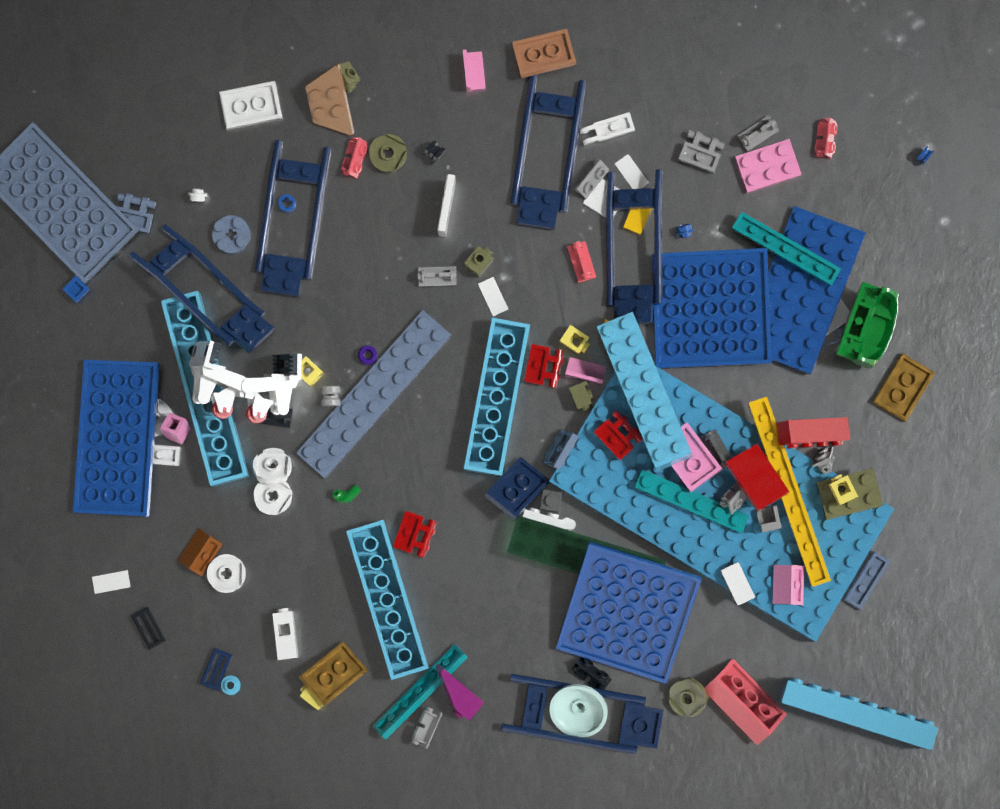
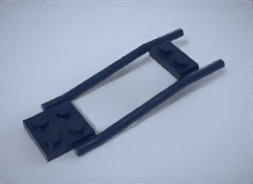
[510,75,586,230]
[255,140,331,297]
[606,169,663,324]
[129,224,275,353]
[501,674,664,754]

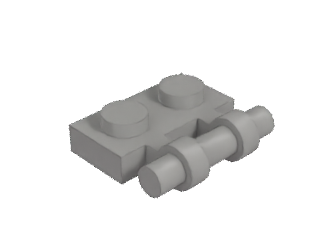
[678,130,725,173]

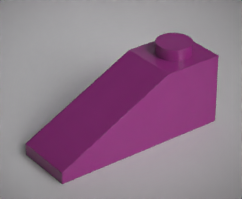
[435,664,484,721]

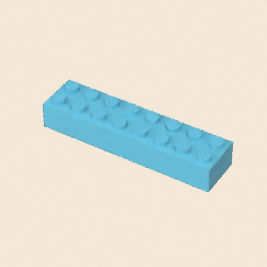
[597,312,692,472]
[464,318,530,477]
[346,520,429,680]
[778,677,938,750]

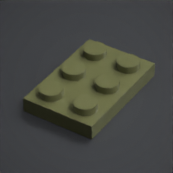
[816,468,883,520]

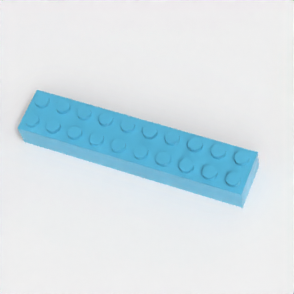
[161,291,250,487]

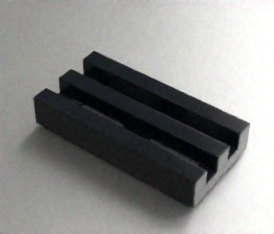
[131,607,167,650]

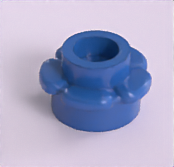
[675,224,694,238]

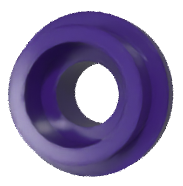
[358,345,377,365]

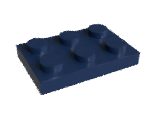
[485,457,550,520]

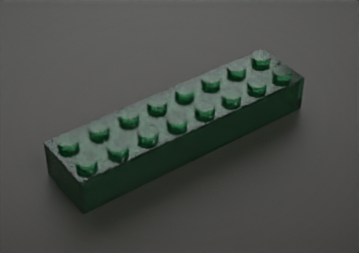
[507,516,666,575]

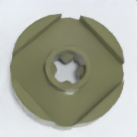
[369,134,407,173]
[669,677,709,717]

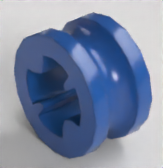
[916,146,934,165]
[278,194,296,213]

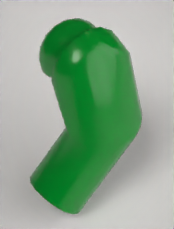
[332,484,361,503]

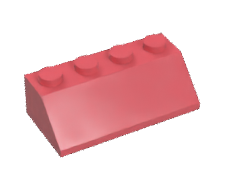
[704,659,787,745]

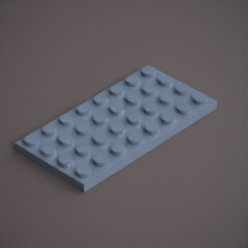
[0,122,139,284]

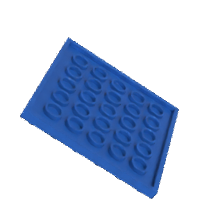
[652,248,772,368]
[556,542,702,684]

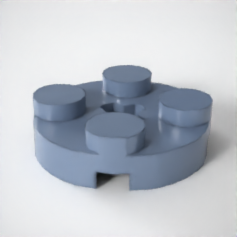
[212,215,251,254]

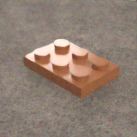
[512,29,576,78]

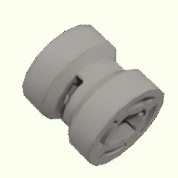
[321,386,340,407]

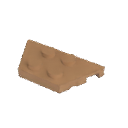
[305,63,354,135]

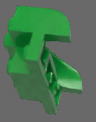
[836,282,899,369]

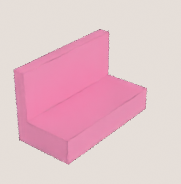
[463,49,486,92]
[565,357,607,386]
[773,565,804,605]

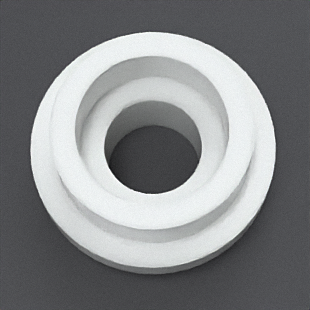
[188,188,207,201]

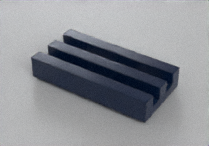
[200,648,233,691]

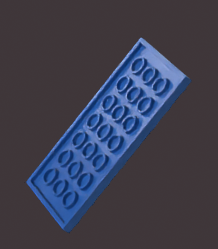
[768,206,866,375]
[73,360,160,517]

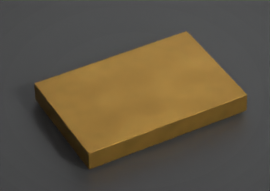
[872,353,935,422]
[299,641,368,707]

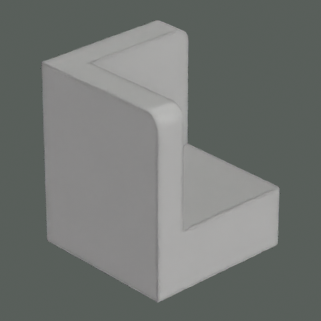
[756,505,782,533]

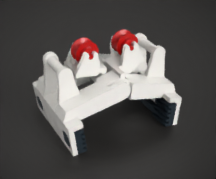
[189,341,302,423]

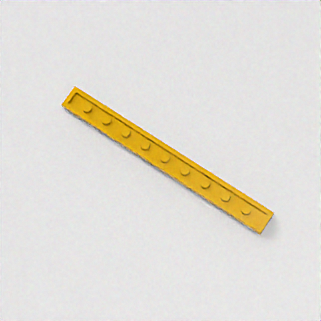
[748,397,831,587]

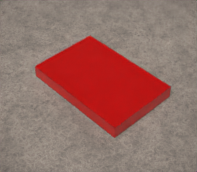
[725,444,790,512]

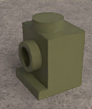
[569,381,594,412]

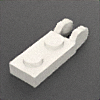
[579,112,635,145]
[522,507,576,531]

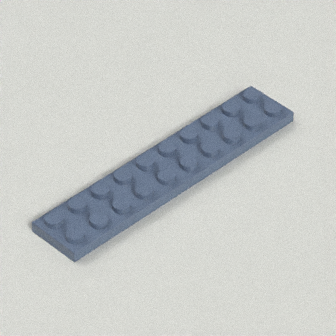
[296,310,452,478]

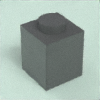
[540,490,562,513]

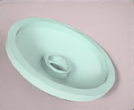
[550,684,608,737]

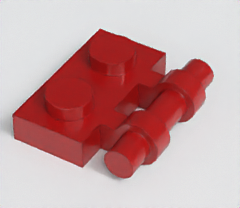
[524,344,564,388]
[593,410,643,460]
[393,511,436,558]

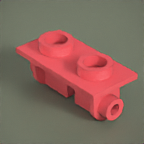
[815,117,837,159]
[341,137,368,179]
[567,241,596,283]

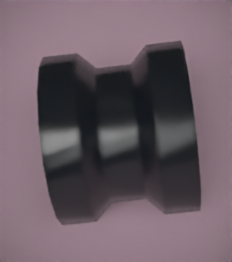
[423,140,446,164]

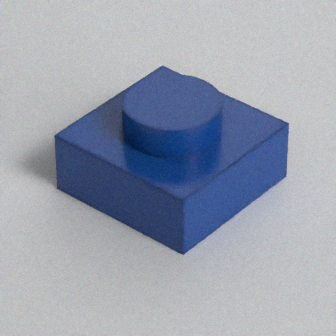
[63,276,90,303]

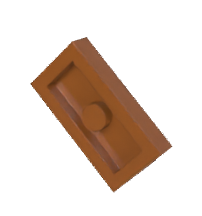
[178,528,223,576]

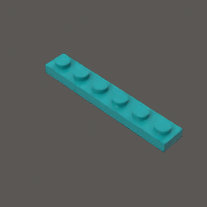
[732,212,841,286]
[634,469,749,534]
[373,644,468,740]

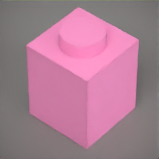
[160,413,191,444]

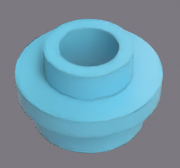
[221,676,241,695]

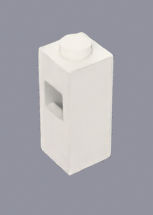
[273,608,299,660]

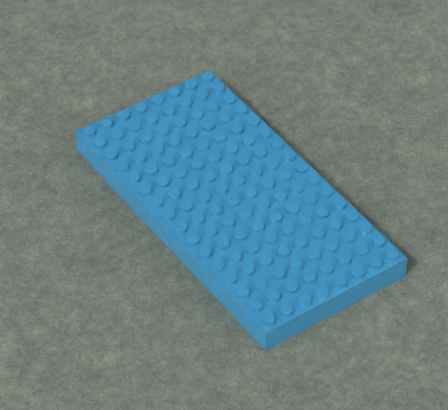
[549,366,894,642]

